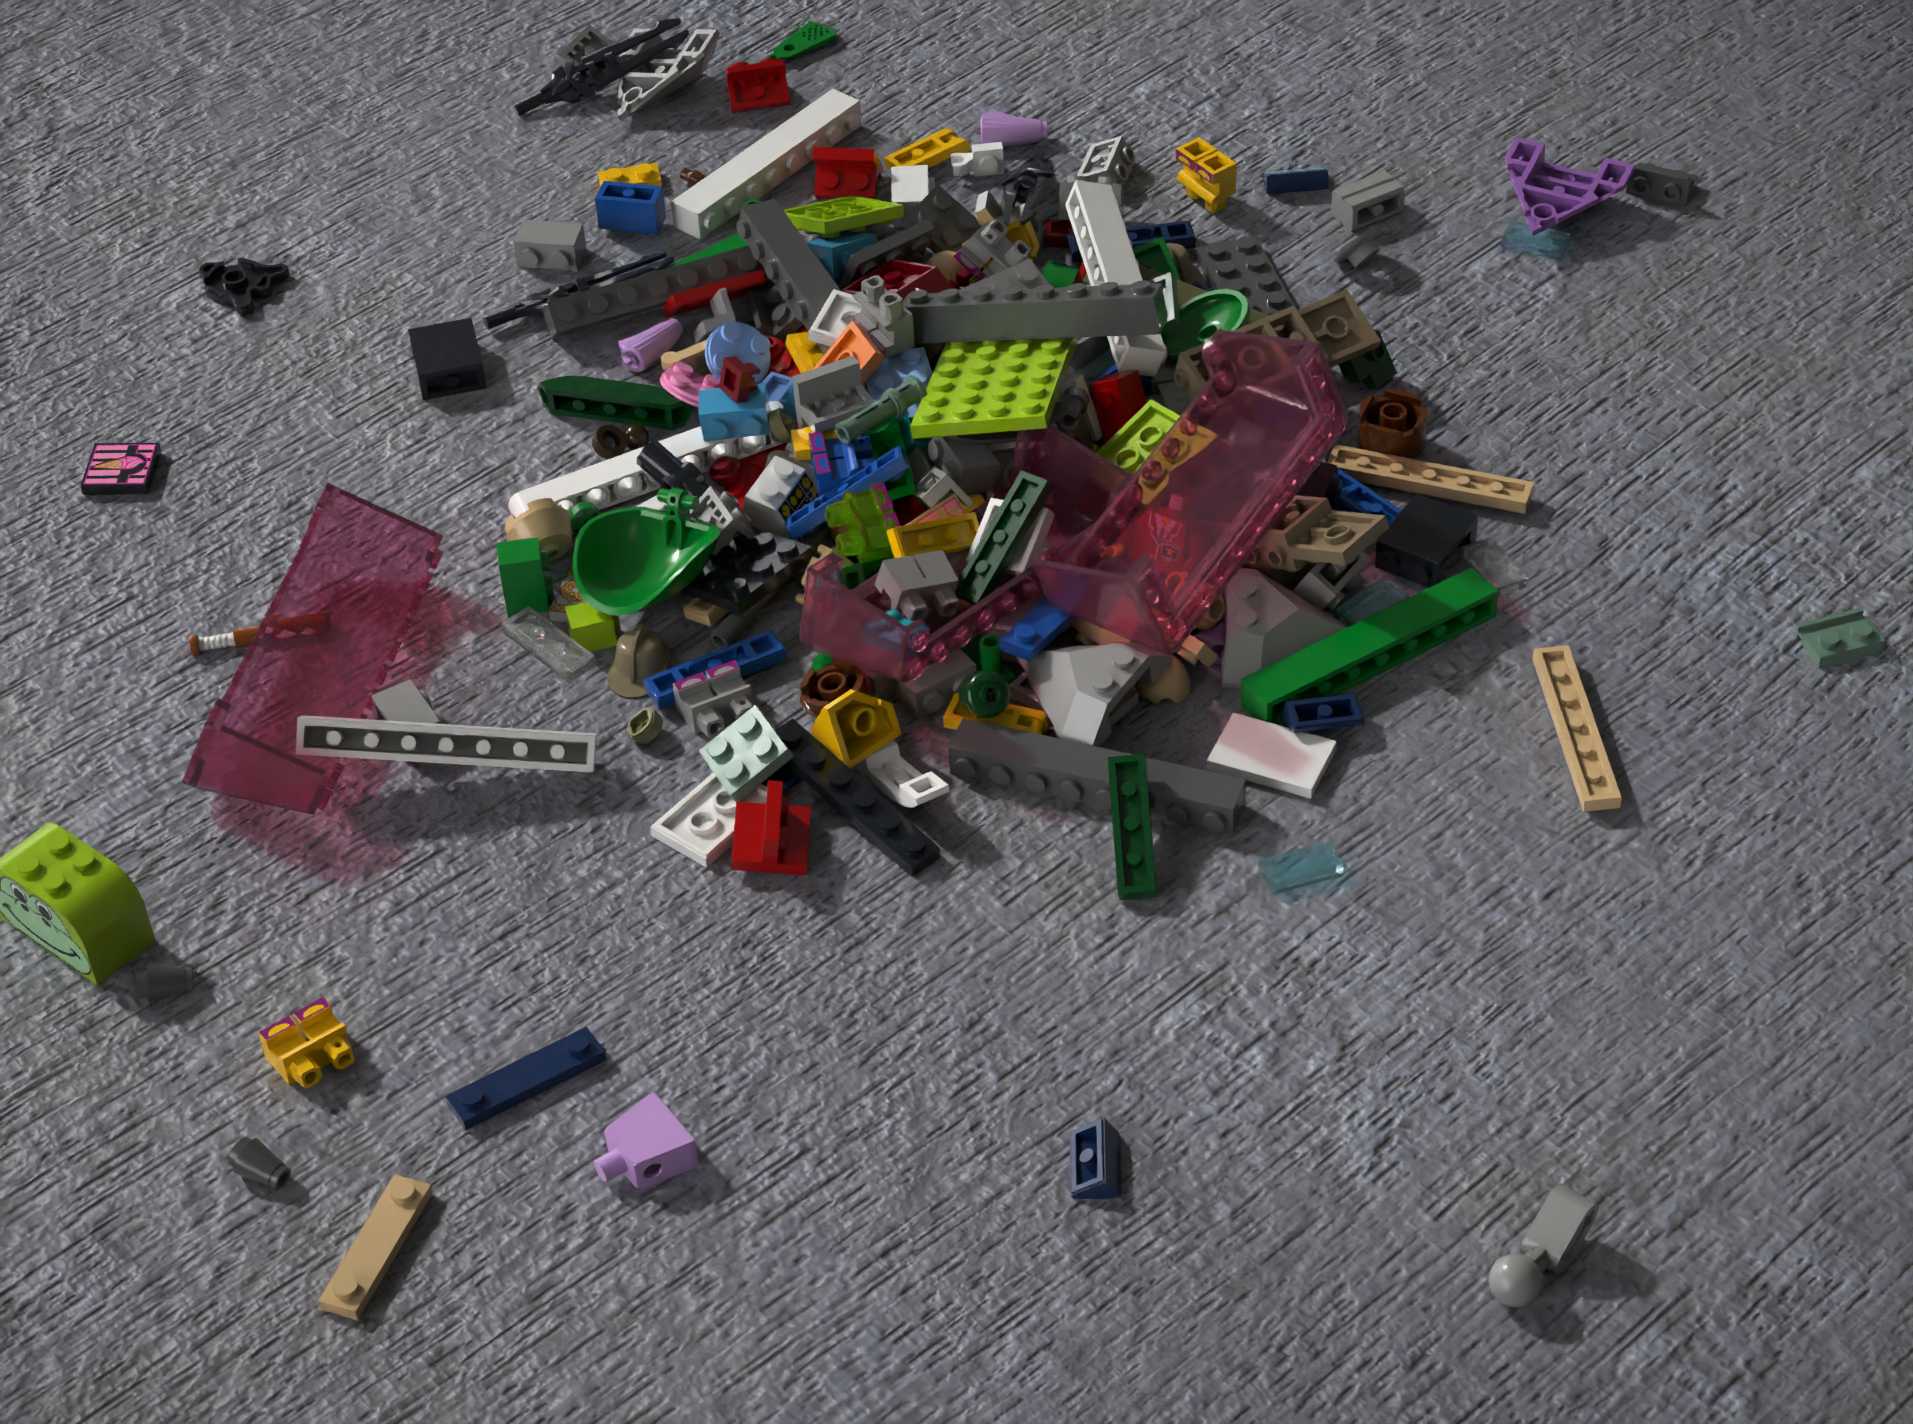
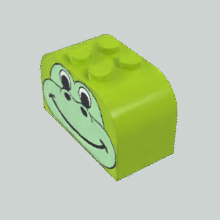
[0,823,155,986]

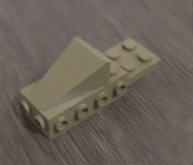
[1173,289,1381,426]
[1189,490,1389,591]

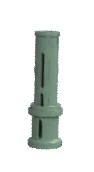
[834,375,927,444]

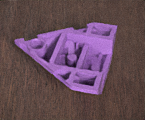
[1505,137,1635,236]

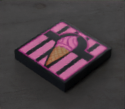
[80,443,161,495]

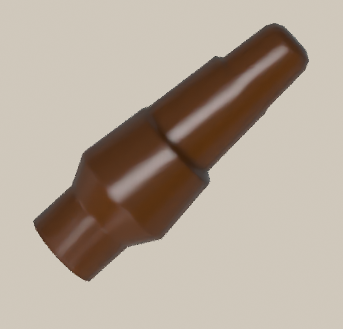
[680,168,706,186]

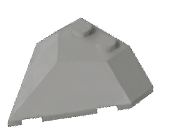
[618,28,719,121]
[1220,566,1349,688]
[1015,642,1173,747]

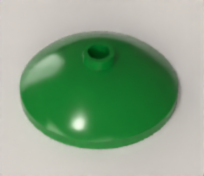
[1161,289,1251,361]

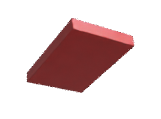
[662,269,766,318]

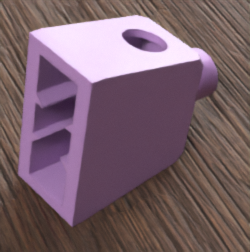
[594,1092,699,1189]

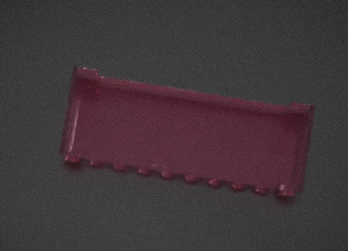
[1030,329,1347,654]
[800,424,1136,683]
[182,483,444,815]

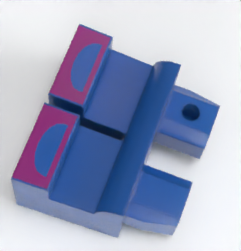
[809,432,875,496]

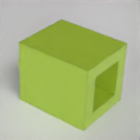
[565,602,621,655]

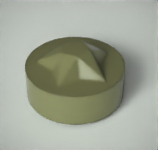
[768,408,795,443]
[627,707,663,745]

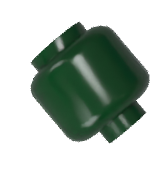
[959,670,1011,718]

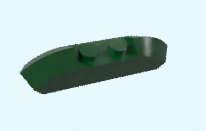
[537,376,695,430]

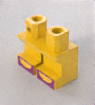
[1176,137,1237,213]
[258,997,355,1089]

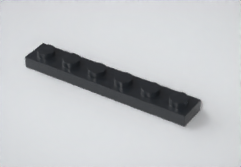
[775,718,940,877]

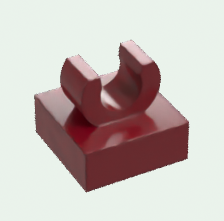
[719,356,761,403]

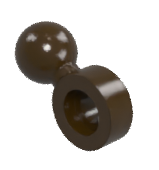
[592,424,649,459]

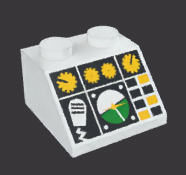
[742,455,819,542]

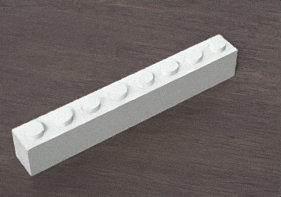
[671,89,861,240]
[1065,180,1167,377]
[295,716,597,772]

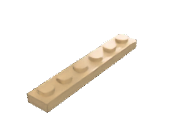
[1327,444,1534,514]
[1532,645,1622,812]

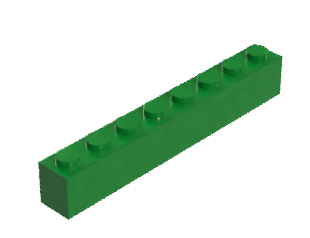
[1241,567,1498,725]

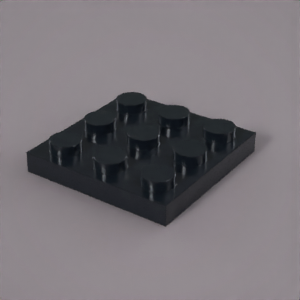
[680,526,815,615]

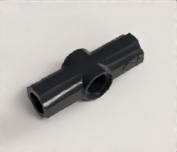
[637,441,710,498]

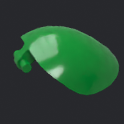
[573,487,720,615]

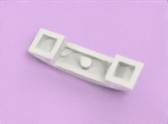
[859,740,950,808]

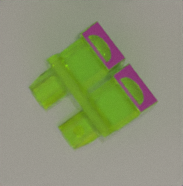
[825,482,900,562]

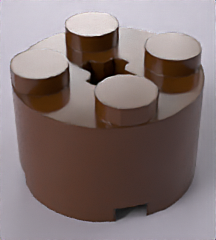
[1358,390,1427,459]

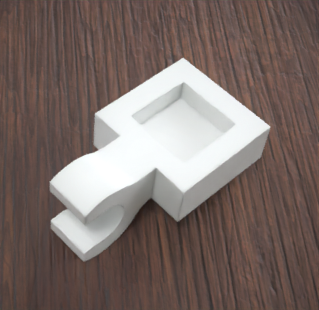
[951,142,1004,177]

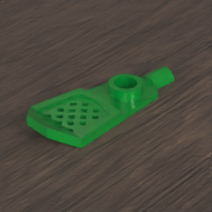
[764,21,837,60]

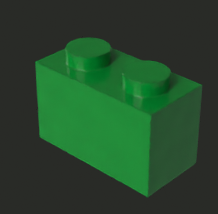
[496,537,554,618]

